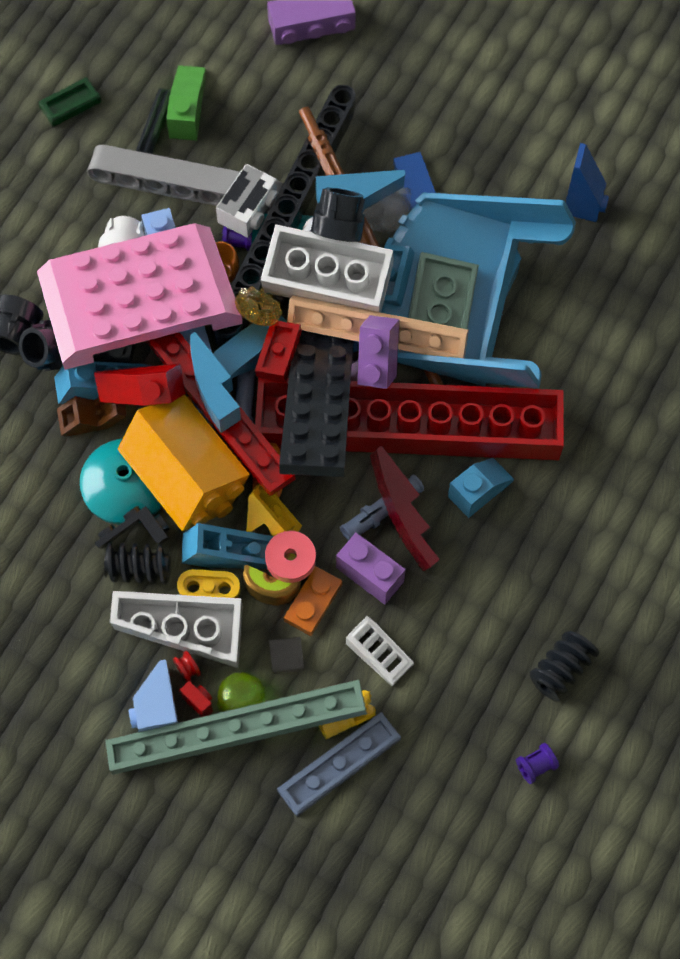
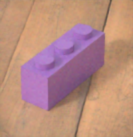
[267,0,355,45]

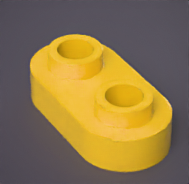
[177,569,240,598]

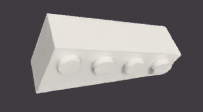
[110,591,243,668]

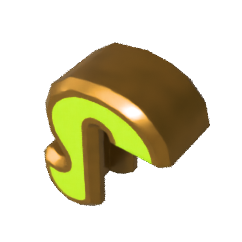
[243,553,316,606]

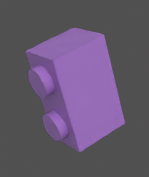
[357,315,400,389]
[336,532,406,605]

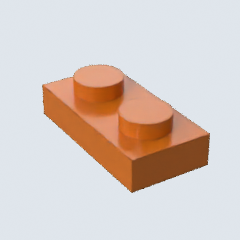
[284,566,343,636]

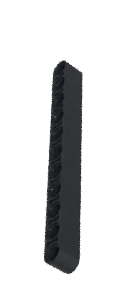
[214,84,356,347]

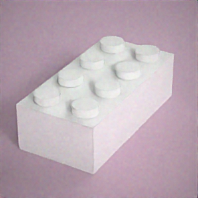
[260,224,394,312]

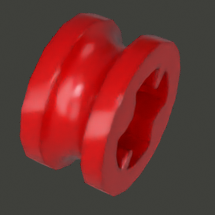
[173,650,201,682]

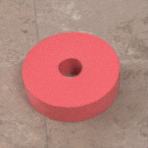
[265,531,316,583]

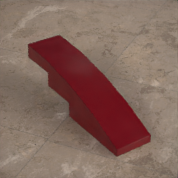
[370,446,440,571]

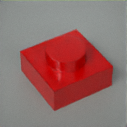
[180,681,214,717]

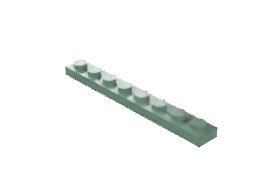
[105,680,367,775]

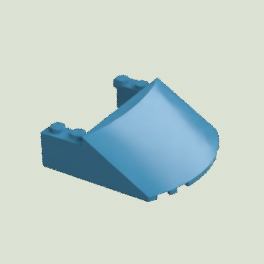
[381,192,576,388]

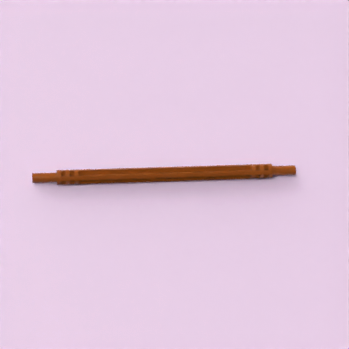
[299,107,444,385]

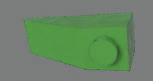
[166,66,206,140]

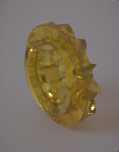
[235,286,282,326]

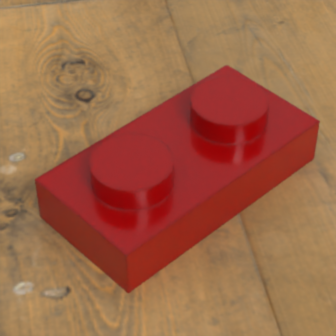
[255,320,302,382]

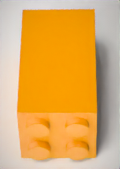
[118,394,250,531]

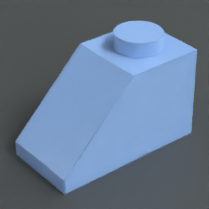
[129,659,178,732]

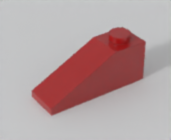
[94,364,186,406]

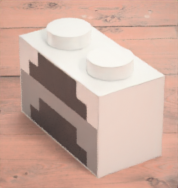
[216,164,279,238]

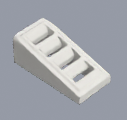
[346,616,414,686]

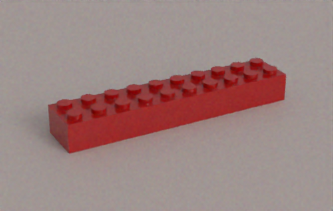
[255,377,564,460]

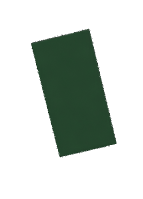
[38,77,101,127]

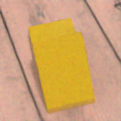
[246,483,302,537]

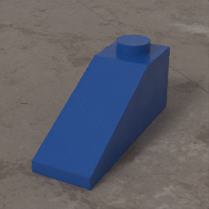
[566,143,609,222]

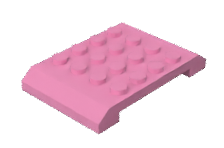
[37,223,242,370]

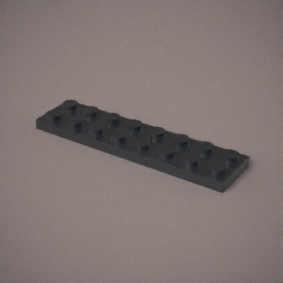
[279,330,353,477]

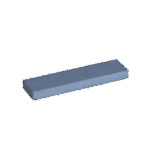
[277,712,401,817]

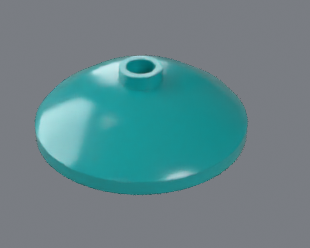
[80,438,162,525]

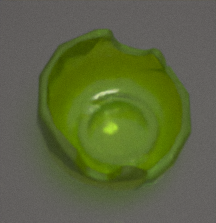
[217,672,266,713]

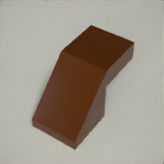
[57,396,127,437]

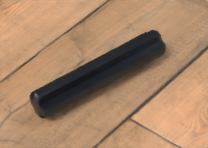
[136,88,171,154]

